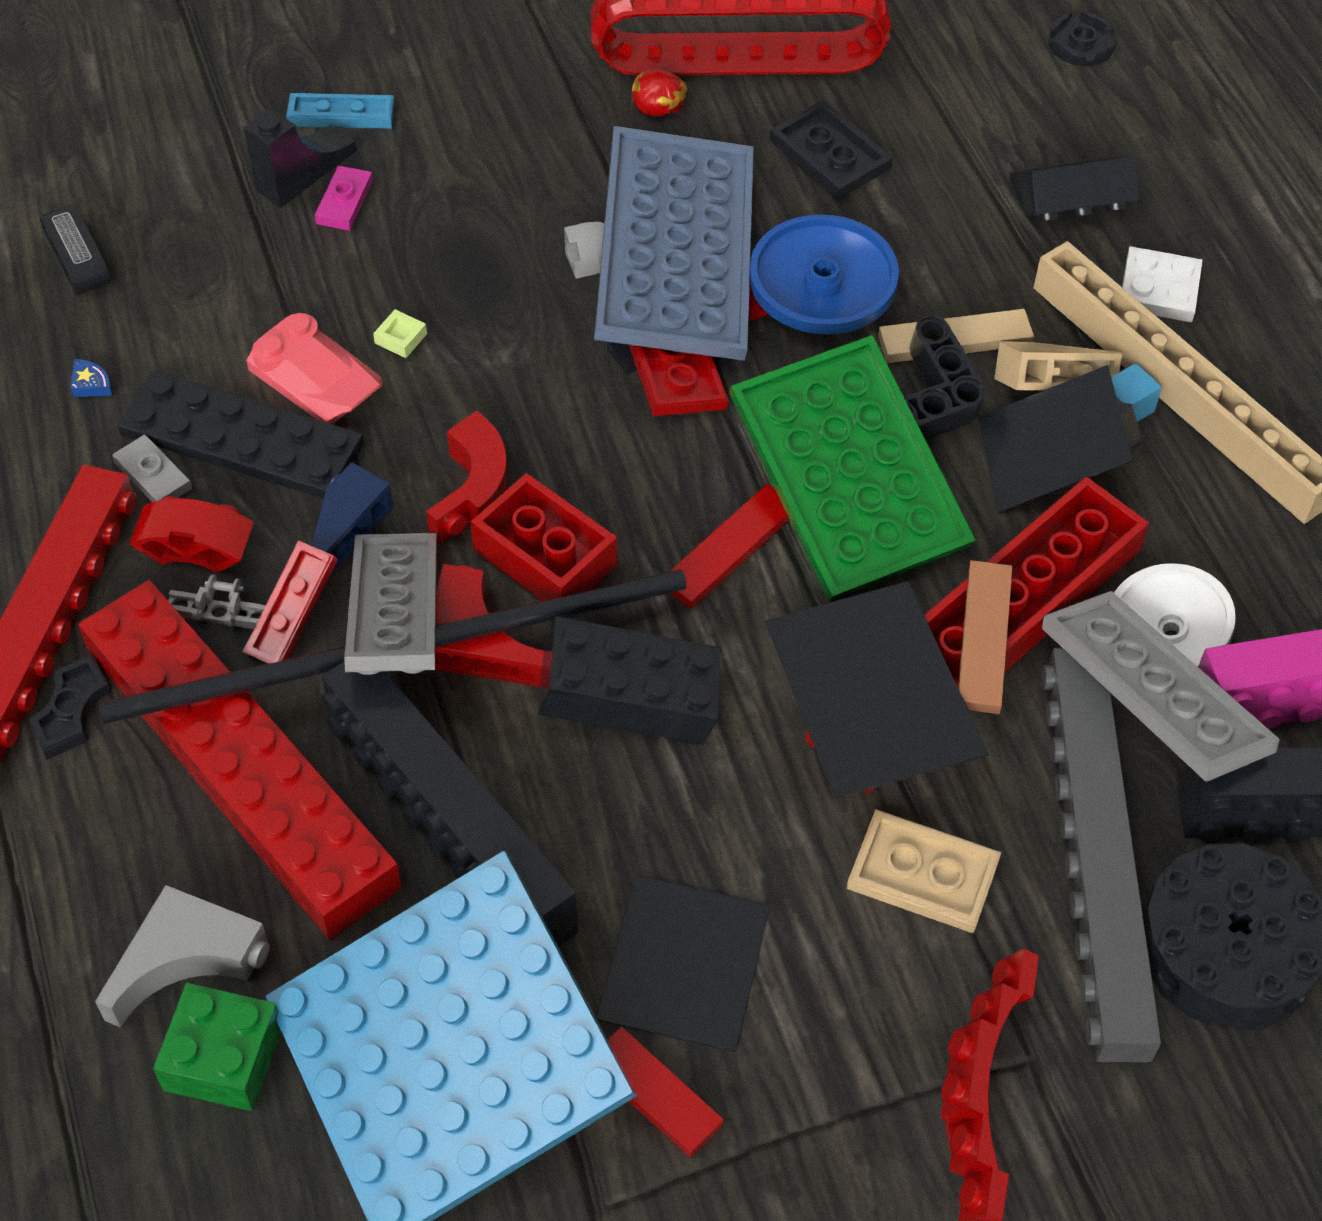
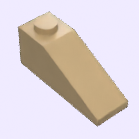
[994,342,1122,390]

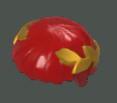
[632,68,687,117]

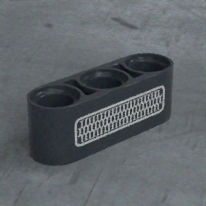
[39,204,111,295]

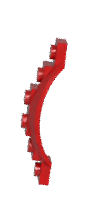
[940,949,1039,1221]

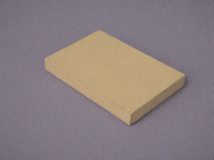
[846,809,1001,934]

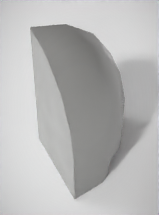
[564,222,604,279]

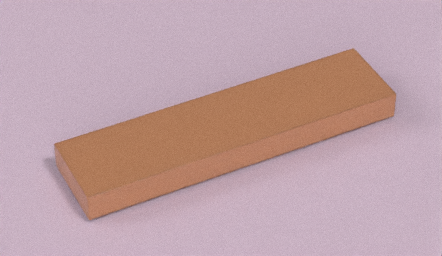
[958,560,1012,714]

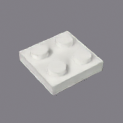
[1122,246,1203,322]

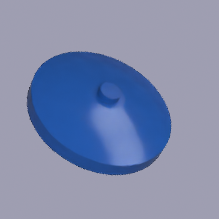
[750,215,899,334]

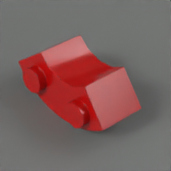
[129,496,254,573]

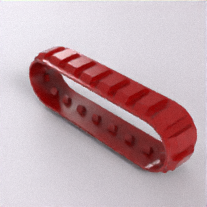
[591,0,892,76]

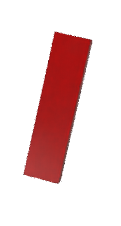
[669,484,790,609]

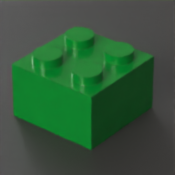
[153,983,281,1112]

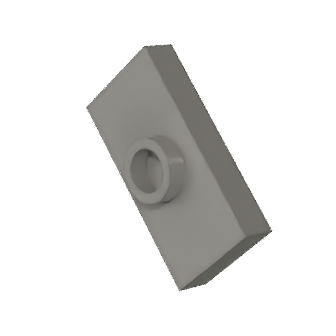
[112,434,192,502]

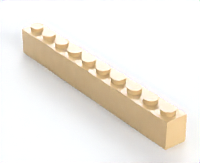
[1034,241,1322,524]

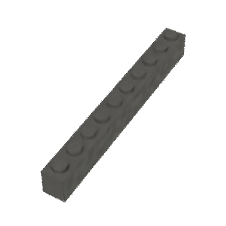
[1042,648,1161,1062]

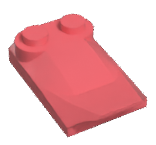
[246,313,383,424]

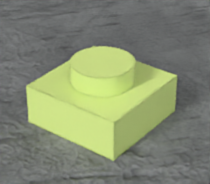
[373,309,427,358]

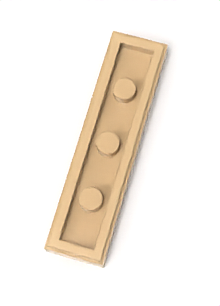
[878,309,1034,363]

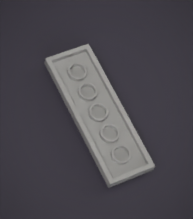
[344,533,437,675]
[1042,591,1280,782]

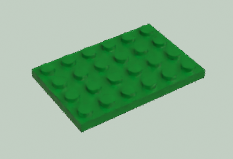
[729,335,976,602]

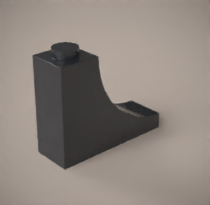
[243,109,357,208]

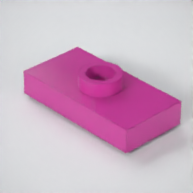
[315,166,373,231]

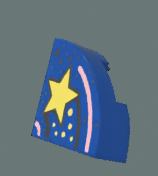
[71,359,112,397]

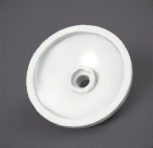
[1114,564,1235,667]

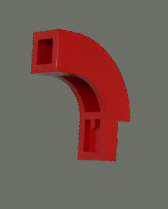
[426,411,508,545]

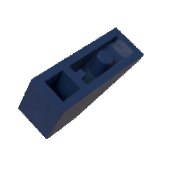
[311,462,393,574]

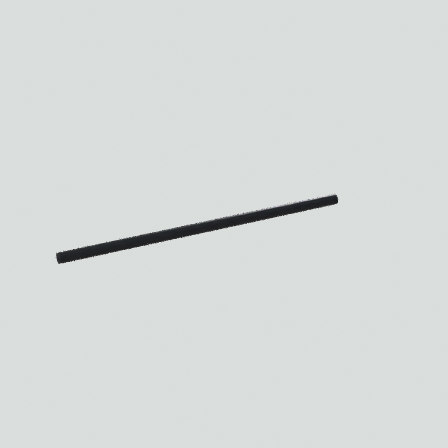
[99,569,686,724]

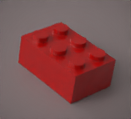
[471,473,617,601]

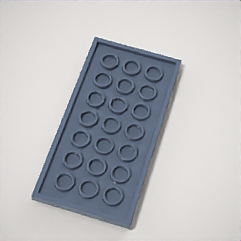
[594,126,754,361]

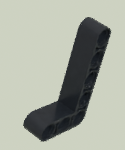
[904,315,986,440]

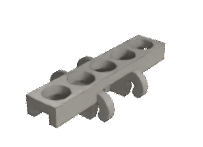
[169,574,266,629]

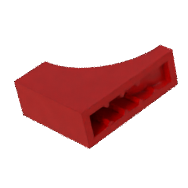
[435,564,544,687]

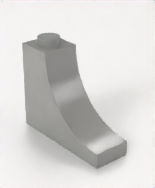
[95,885,270,1027]

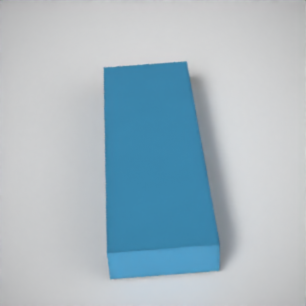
[286,93,395,129]

